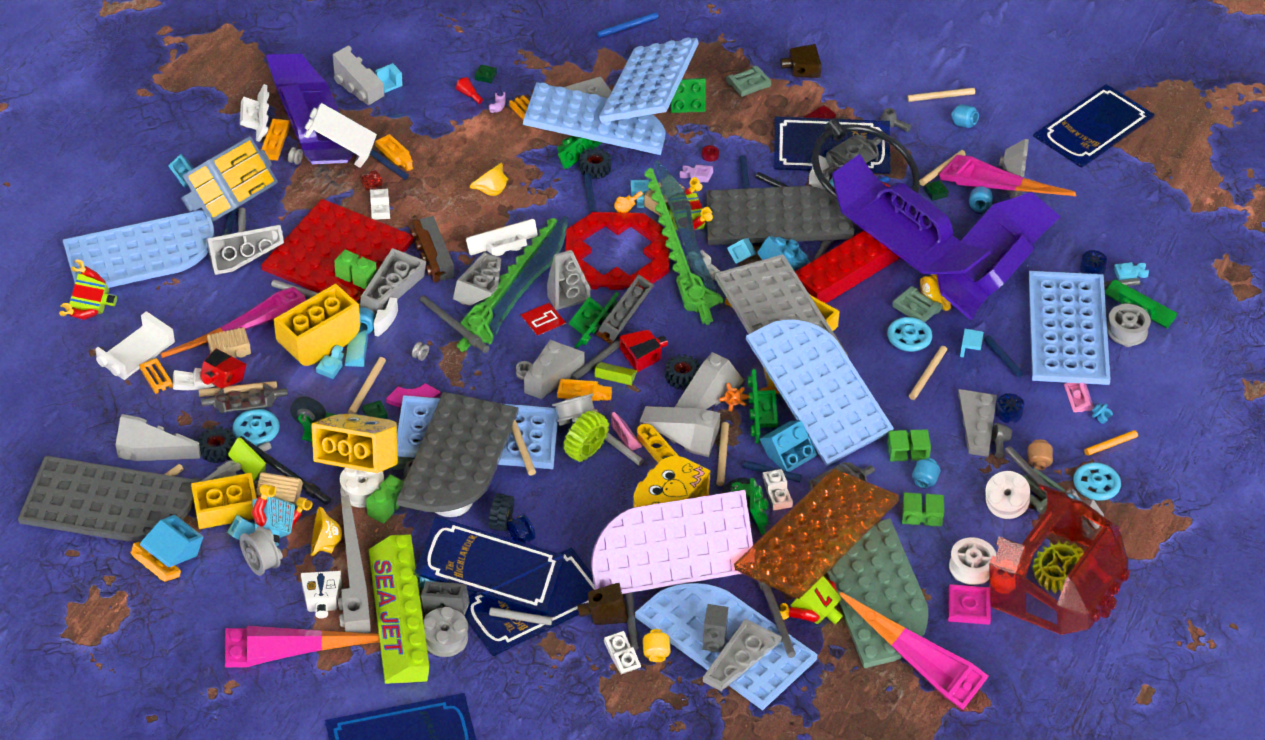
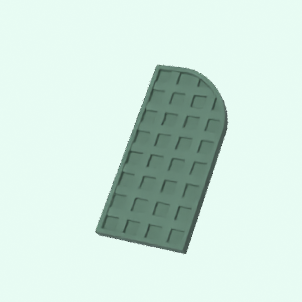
[813,518,928,668]

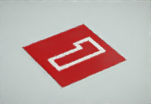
[521,303,566,336]

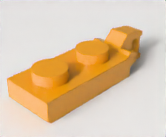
[375,134,413,171]
[557,379,612,401]
[130,542,181,582]

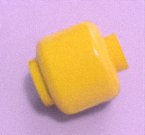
[643,629,671,662]

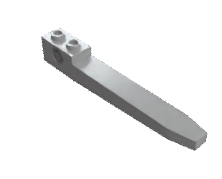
[338,495,371,633]

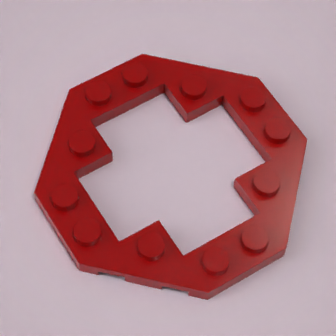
[565,212,669,290]

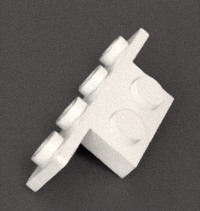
[240,84,269,142]
[466,219,538,256]

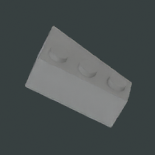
[333,45,384,105]
[524,340,585,399]

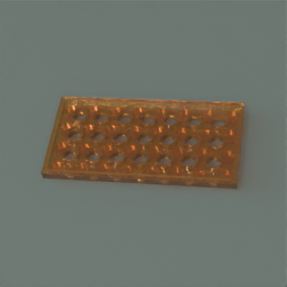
[734,469,899,599]

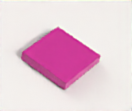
[948,584,991,625]

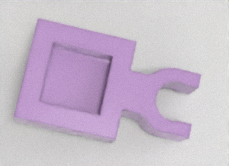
[680,165,713,183]

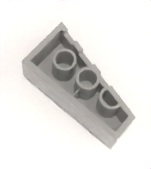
[360,248,426,317]

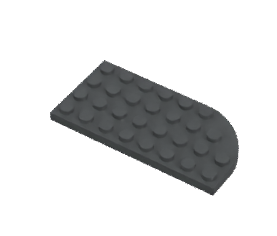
[707,186,854,245]
[397,392,519,512]
[18,456,199,541]

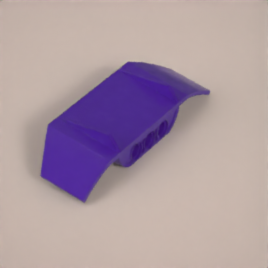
[266,54,354,164]
[832,154,991,275]
[937,192,1061,320]

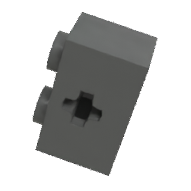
[421,581,470,616]
[702,604,729,652]

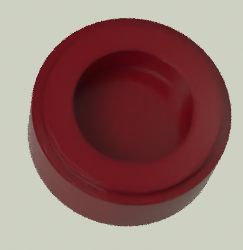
[701,145,719,162]

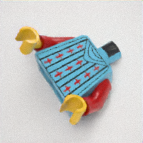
[252,484,313,546]

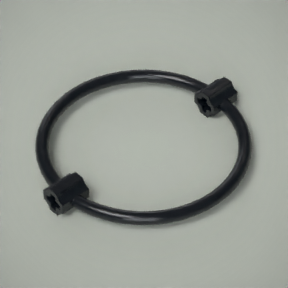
[812,118,920,199]

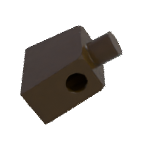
[780,44,822,78]
[577,582,627,625]

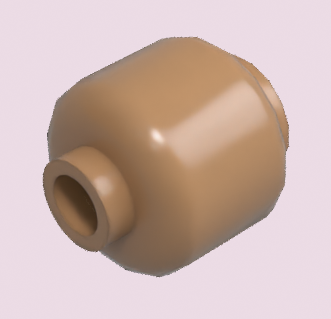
[1027,439,1053,470]

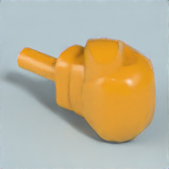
[614,191,643,213]

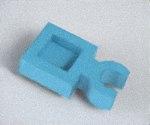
[1114,262,1149,280]

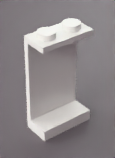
[304,103,377,167]
[95,311,175,380]

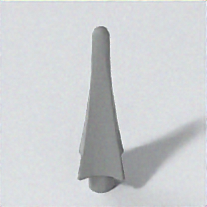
[200,461,241,482]

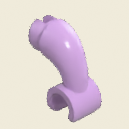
[489,92,505,113]

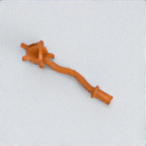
[719,383,780,412]

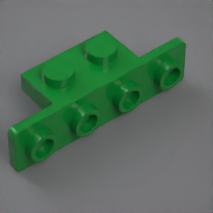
[557,136,603,169]
[1105,280,1177,328]
[568,292,619,349]
[748,369,778,444]

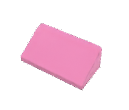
[1064,383,1094,412]
[611,412,642,451]

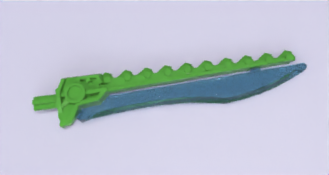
[644,160,724,325]
[457,216,568,352]

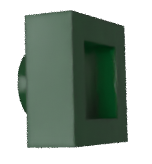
[475,64,497,84]
[924,180,949,201]
[362,400,388,419]

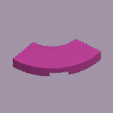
[386,383,441,407]

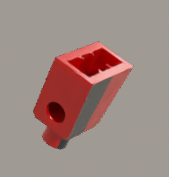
[620,330,668,372]
[200,348,247,388]

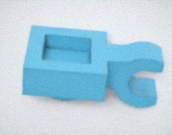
[631,180,649,208]
[316,345,344,379]

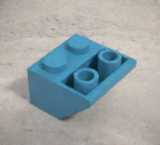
[757,236,810,271]
[760,420,817,472]
[140,514,204,567]

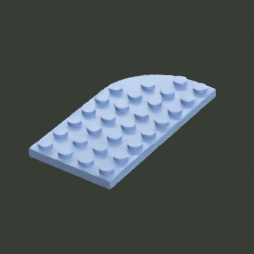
[523,82,666,155]
[63,210,215,288]
[746,320,894,466]
[635,583,817,710]

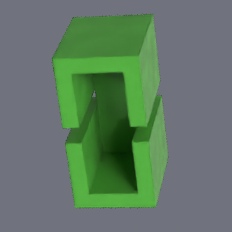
[334,250,377,289]
[887,429,931,461]
[366,474,404,524]
[902,493,944,526]

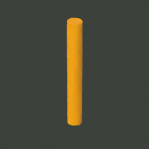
[1084,430,1138,456]

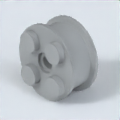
[1107,304,1151,347]
[552,393,598,426]
[240,526,283,576]
[423,607,468,657]

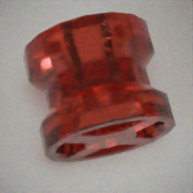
[360,170,382,192]

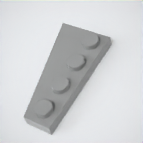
[958,389,997,457]
[703,619,782,691]

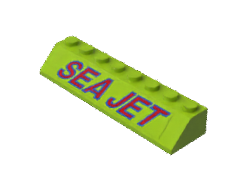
[368,535,429,684]

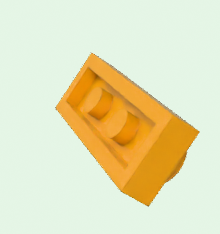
[261,119,290,161]

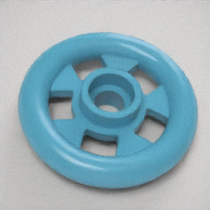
[887,317,932,352]
[232,409,280,446]
[1073,462,1121,501]

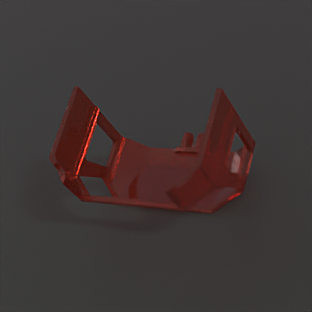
[989,484,1130,635]

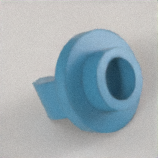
[1091,403,1113,424]

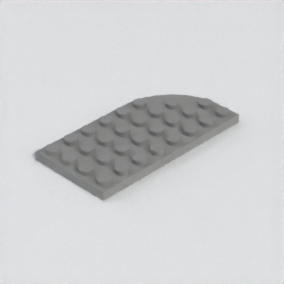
[715,254,848,357]

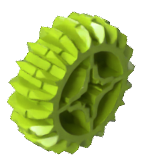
[563,410,609,462]
[1033,540,1089,594]

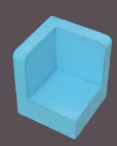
[375,63,402,93]
[727,238,756,264]
[960,329,984,357]
[227,515,255,540]

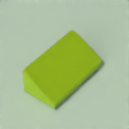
[595,362,637,386]
[228,437,266,480]

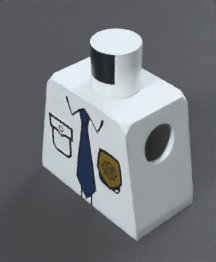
[301,571,342,618]

